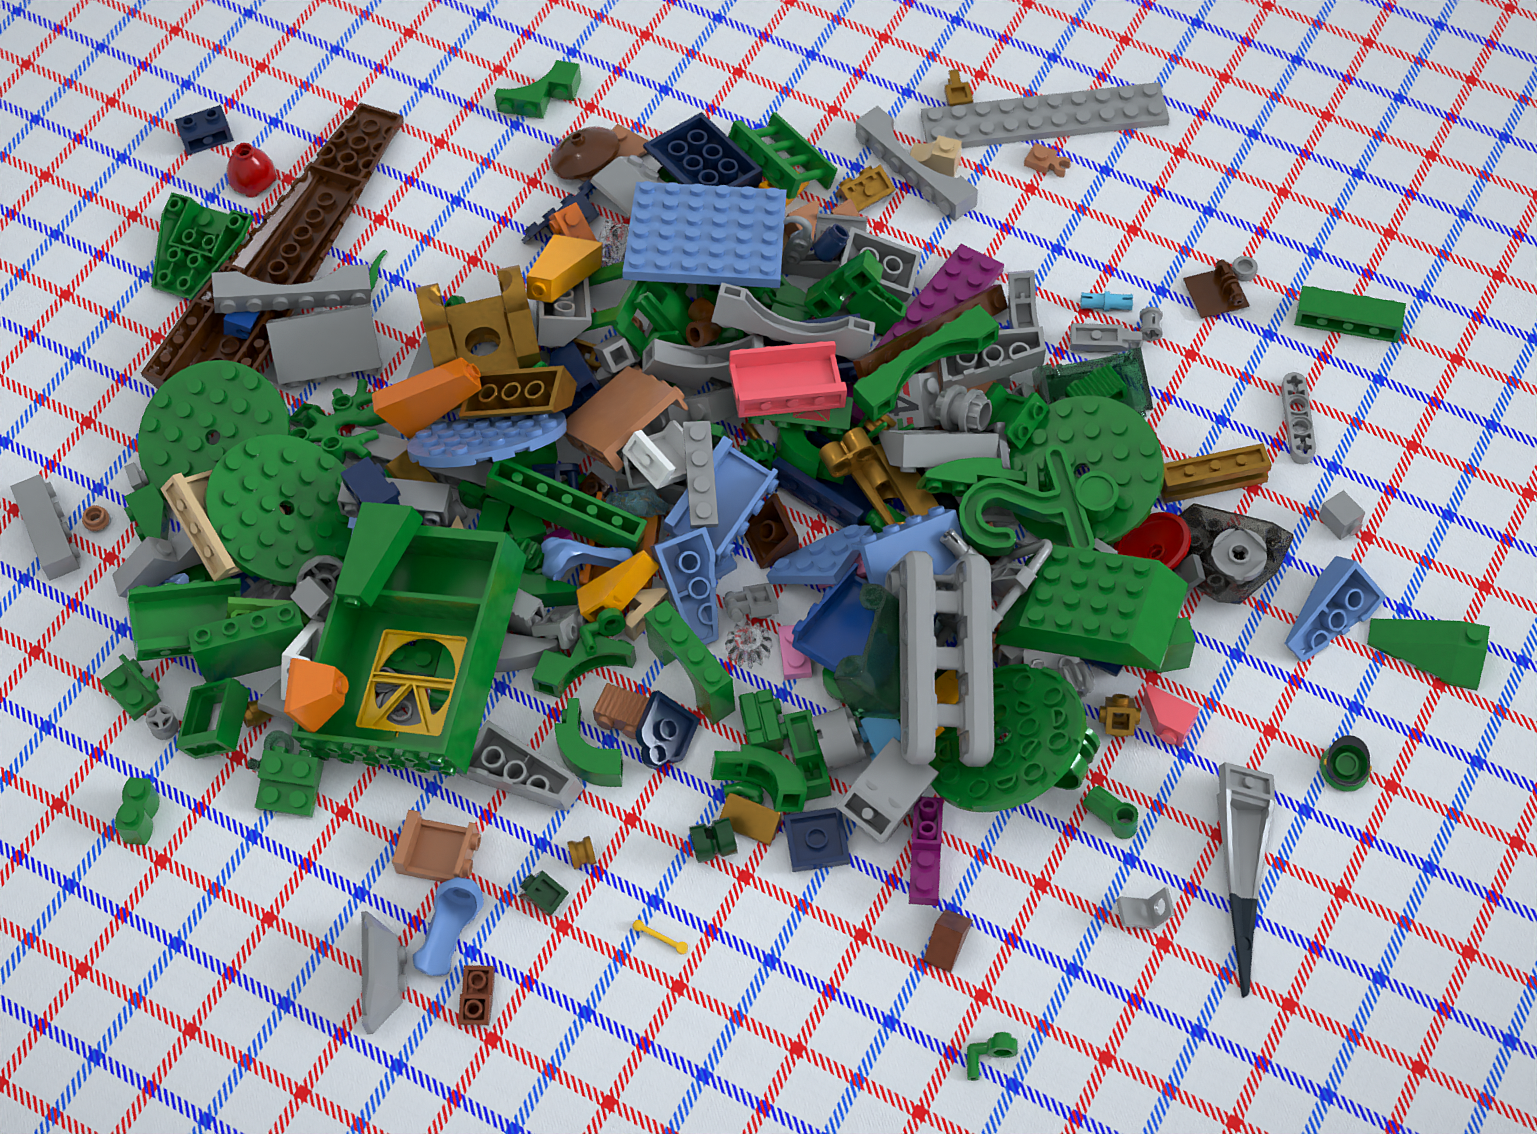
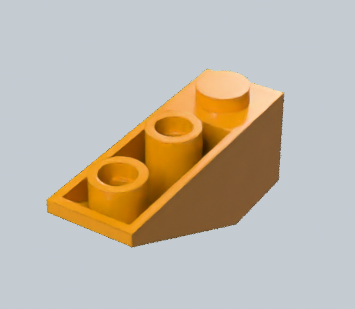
[576,550,659,623]

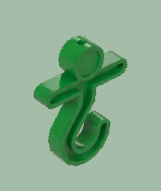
[958,445,1119,556]

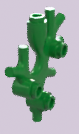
[290,379,387,464]

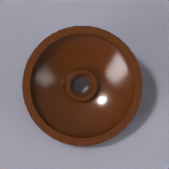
[550,127,620,180]

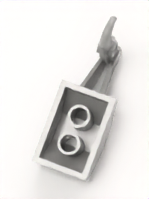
[781,216,922,302]

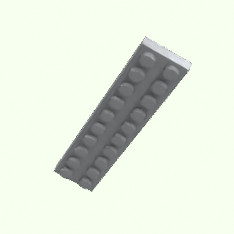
[921,82,1169,148]

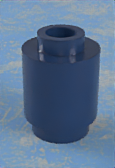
[813,224,850,262]

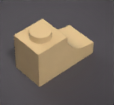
[910,135,962,177]

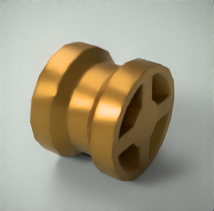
[864,414,897,436]
[567,836,597,870]

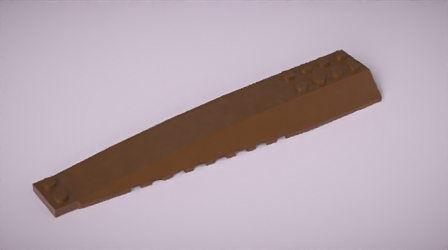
[141,103,404,389]

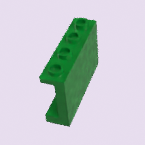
[127,577,241,662]
[188,602,305,682]

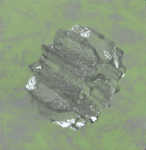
[725,621,773,669]

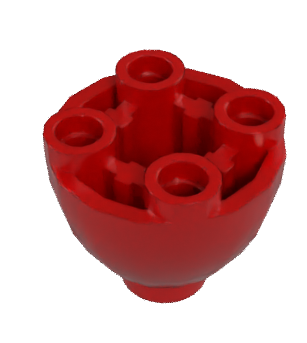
[227,143,277,198]

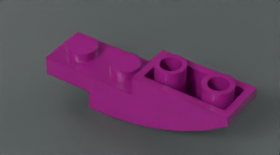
[909,797,943,906]

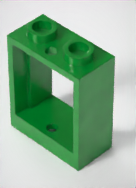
[175,678,251,759]

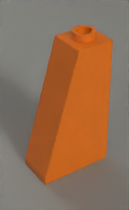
[372,357,482,439]

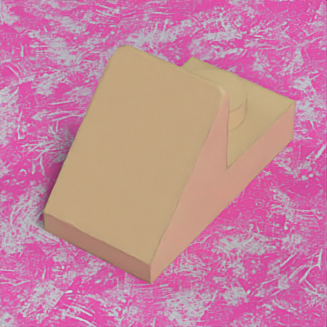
[625,588,670,641]

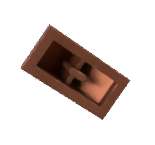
[923,909,973,973]

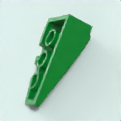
[1367,618,1490,691]

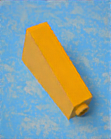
[526,234,603,303]

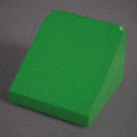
[289,403,326,429]

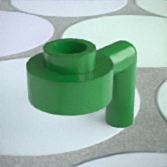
[579,608,626,652]
[967,1032,1018,1081]

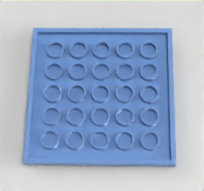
[623,181,786,288]

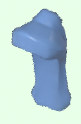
[541,537,634,581]
[413,877,484,976]

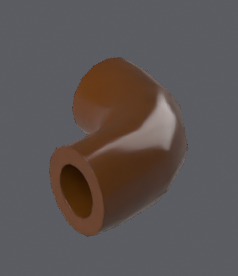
[686,297,723,348]

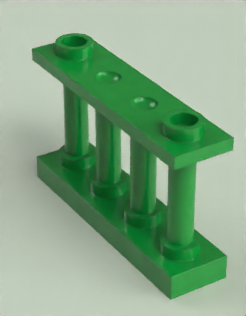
[728,112,838,200]

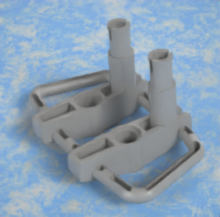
[935,528,1053,647]

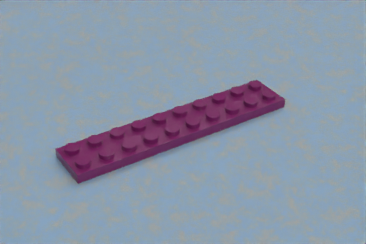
[846,244,1004,432]

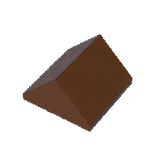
[744,493,799,569]

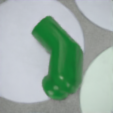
[723,781,764,804]

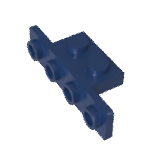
[521,179,600,244]

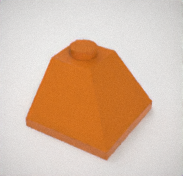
[284,658,349,733]

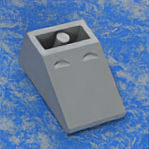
[836,737,939,843]

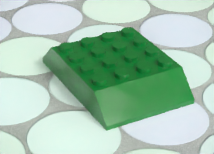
[994,544,1188,671]

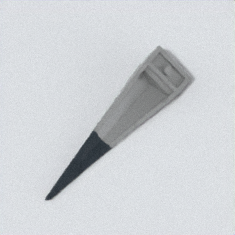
[1217,762,1275,998]

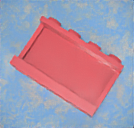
[729,341,847,418]

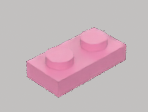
[778,625,812,680]

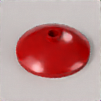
[1113,512,1191,570]

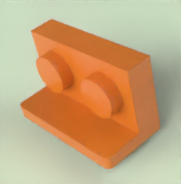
[549,202,598,242]

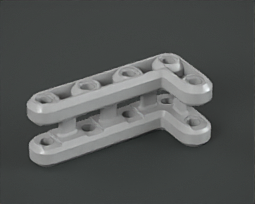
[885,551,994,767]

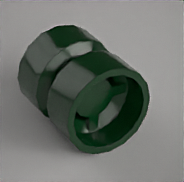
[689,817,738,863]

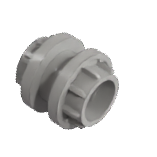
[935,385,992,433]

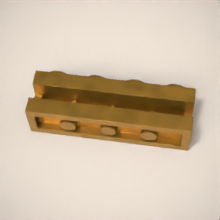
[1161,443,1272,504]

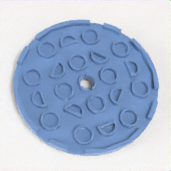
[407,411,567,468]

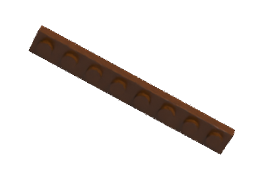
[853,284,1008,379]

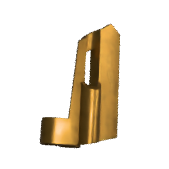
[819,427,939,525]

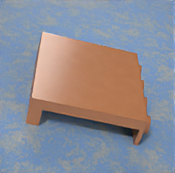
[563,366,689,472]

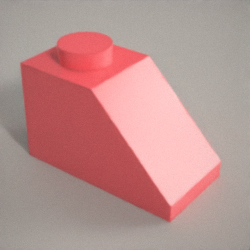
[1143,683,1199,747]

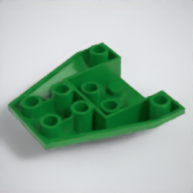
[151,192,254,300]

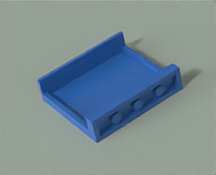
[792,562,938,698]

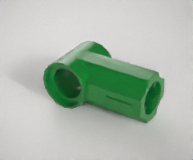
[1083,785,1139,839]

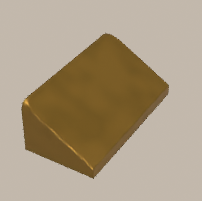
[385,449,438,483]
[719,793,782,846]

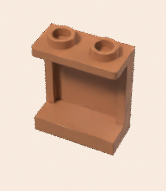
[392,810,481,882]

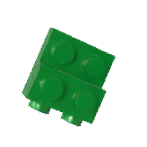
[255,746,324,818]

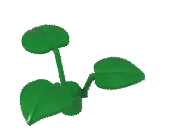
[718,285,814,345]

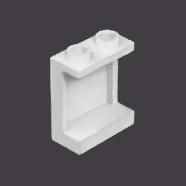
[622,420,687,489]
[281,619,325,700]

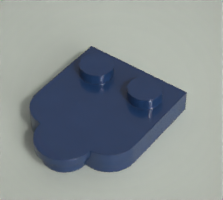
[635,690,700,769]

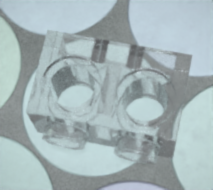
[597,220,630,279]

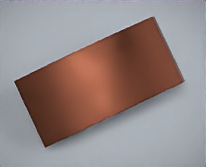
[458,965,495,1026]

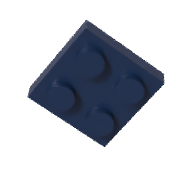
[784,807,850,872]

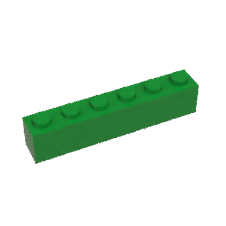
[485,459,647,555]

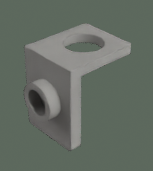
[1116,887,1175,929]

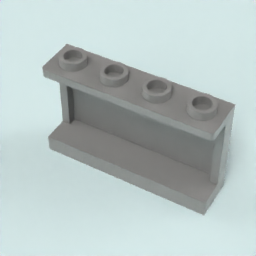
[266,303,382,387]

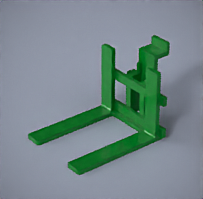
[583,261,722,360]

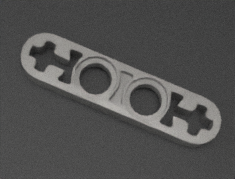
[1281,372,1316,465]

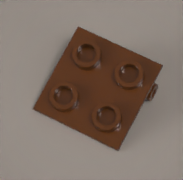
[1183,259,1250,319]

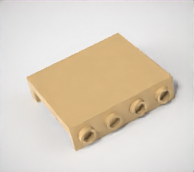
[161,469,285,582]

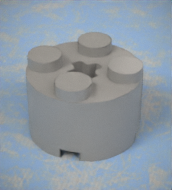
[812,706,867,772]

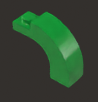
[775,423,845,484]
[555,698,624,787]
[710,744,807,812]

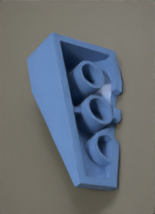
[650,527,719,645]
[1284,556,1387,662]

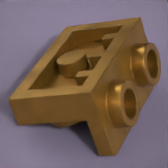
[835,164,896,212]

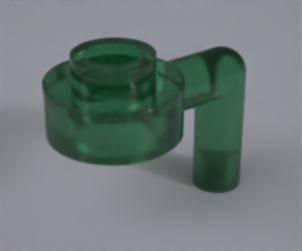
[247,730,294,772]

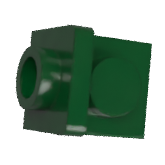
[518,870,569,917]

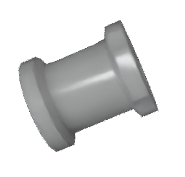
[1139,307,1163,341]

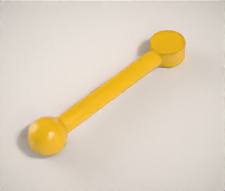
[632,920,688,955]

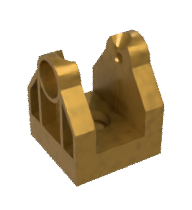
[415,265,541,410]

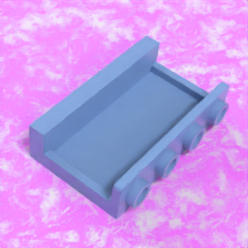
[663,436,779,564]
[851,506,963,609]

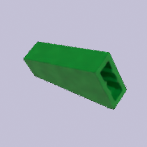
[334,502,423,609]

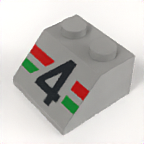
[886,372,941,430]

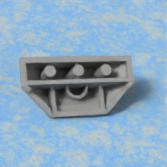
[361,911,407,1034]

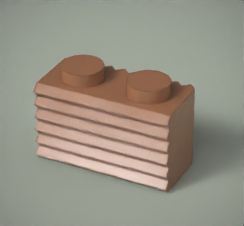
[593,683,650,739]

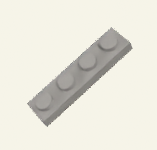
[683,421,718,529]

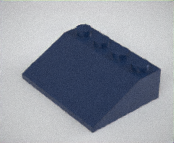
[643,112,763,188]

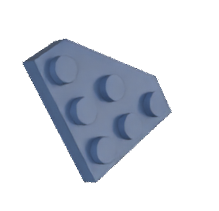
[766,525,873,585]

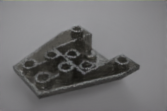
[1178,503,1294,605]

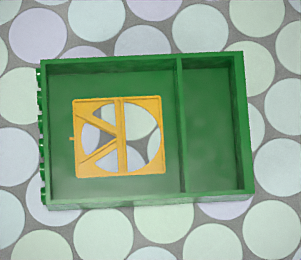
[291,525,527,777]

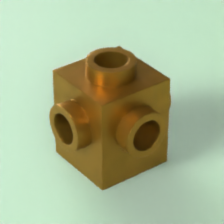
[1099,694,1140,737]

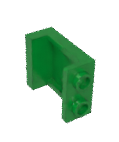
[985,382,1049,450]

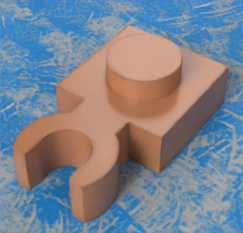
[1024,143,1071,177]

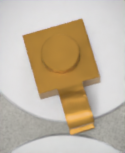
[944,69,973,107]

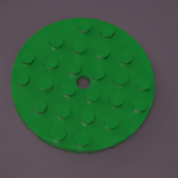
[138,360,291,503]
[1009,395,1164,547]
[204,434,352,587]
[928,664,1086,812]

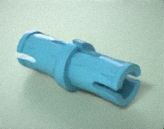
[1080,291,1133,312]

